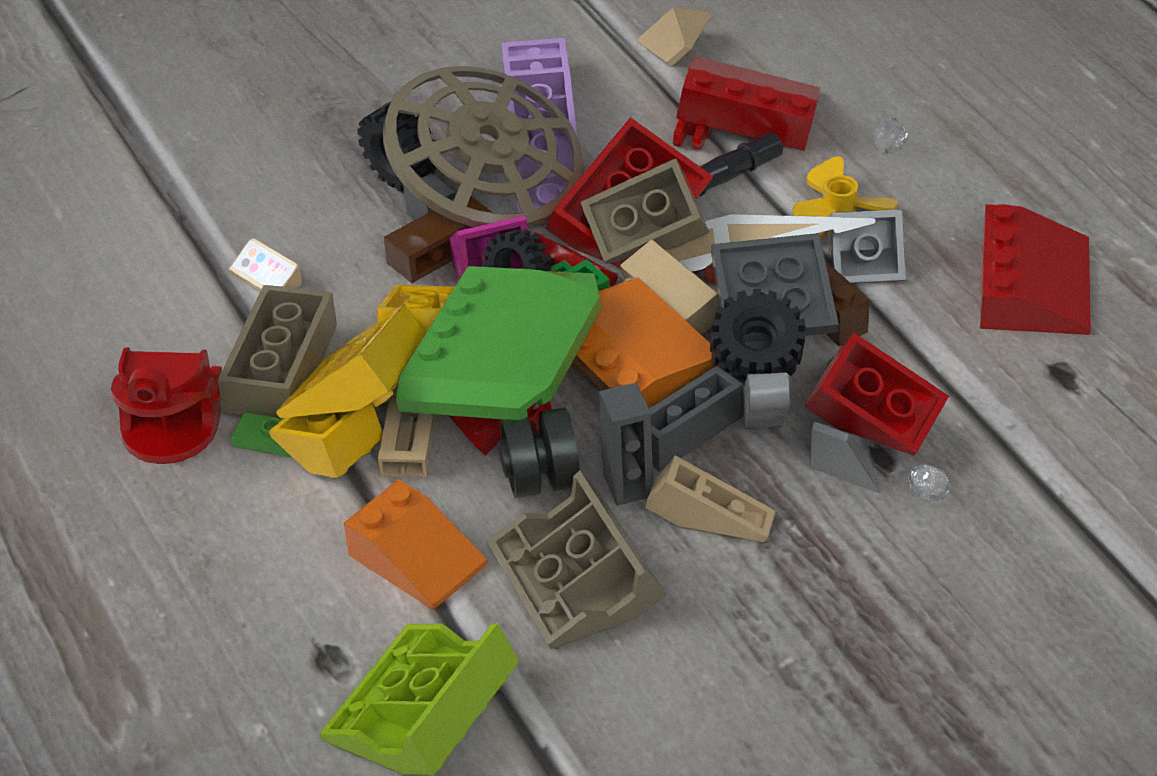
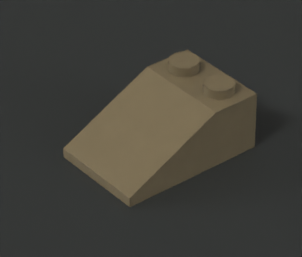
[580,158,709,264]

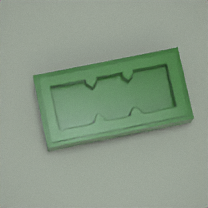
[231,412,292,457]

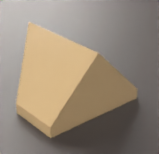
[636,7,711,67]

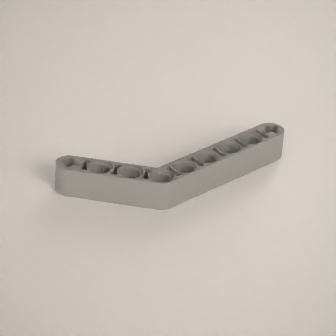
[740,339,790,429]

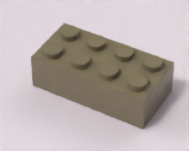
[218,284,337,419]

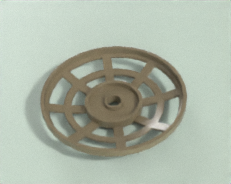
[383,66,583,228]

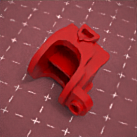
[110,347,222,464]

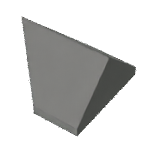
[811,421,880,493]

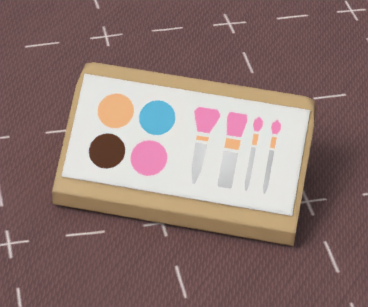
[229,238,302,291]

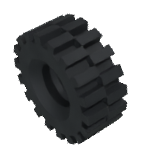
[357,101,437,191]
[710,289,806,382]

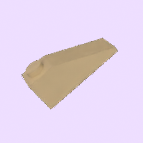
[645,455,776,542]

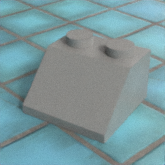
[828,209,906,283]

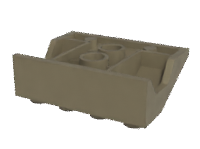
[487,471,666,649]

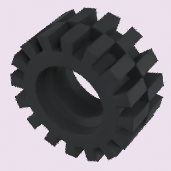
[482,229,551,271]

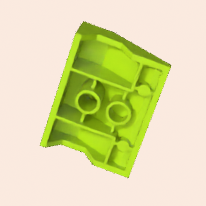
[319,623,519,775]

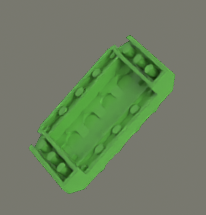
[396,266,602,420]

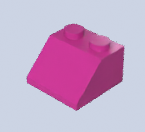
[450,215,528,280]

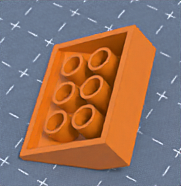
[572,277,720,409]

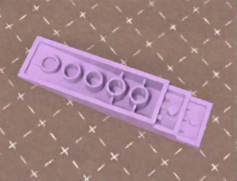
[501,38,582,224]

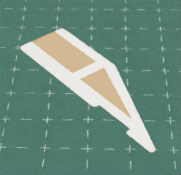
[665,214,876,272]

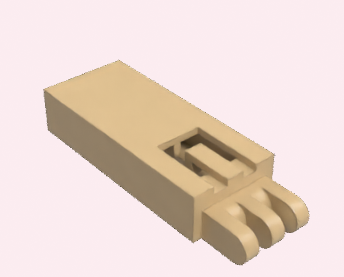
[378,386,438,478]

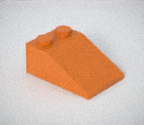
[344,479,488,610]

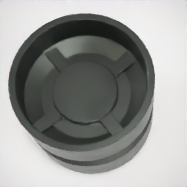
[498,407,580,498]

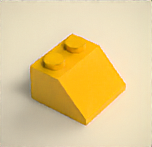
[269,403,383,478]

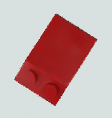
[804,333,949,456]

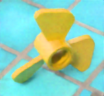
[793,156,898,239]

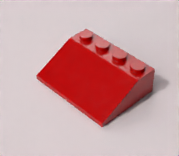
[676,56,820,151]
[546,117,714,267]
[980,204,1091,335]

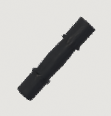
[699,131,783,197]

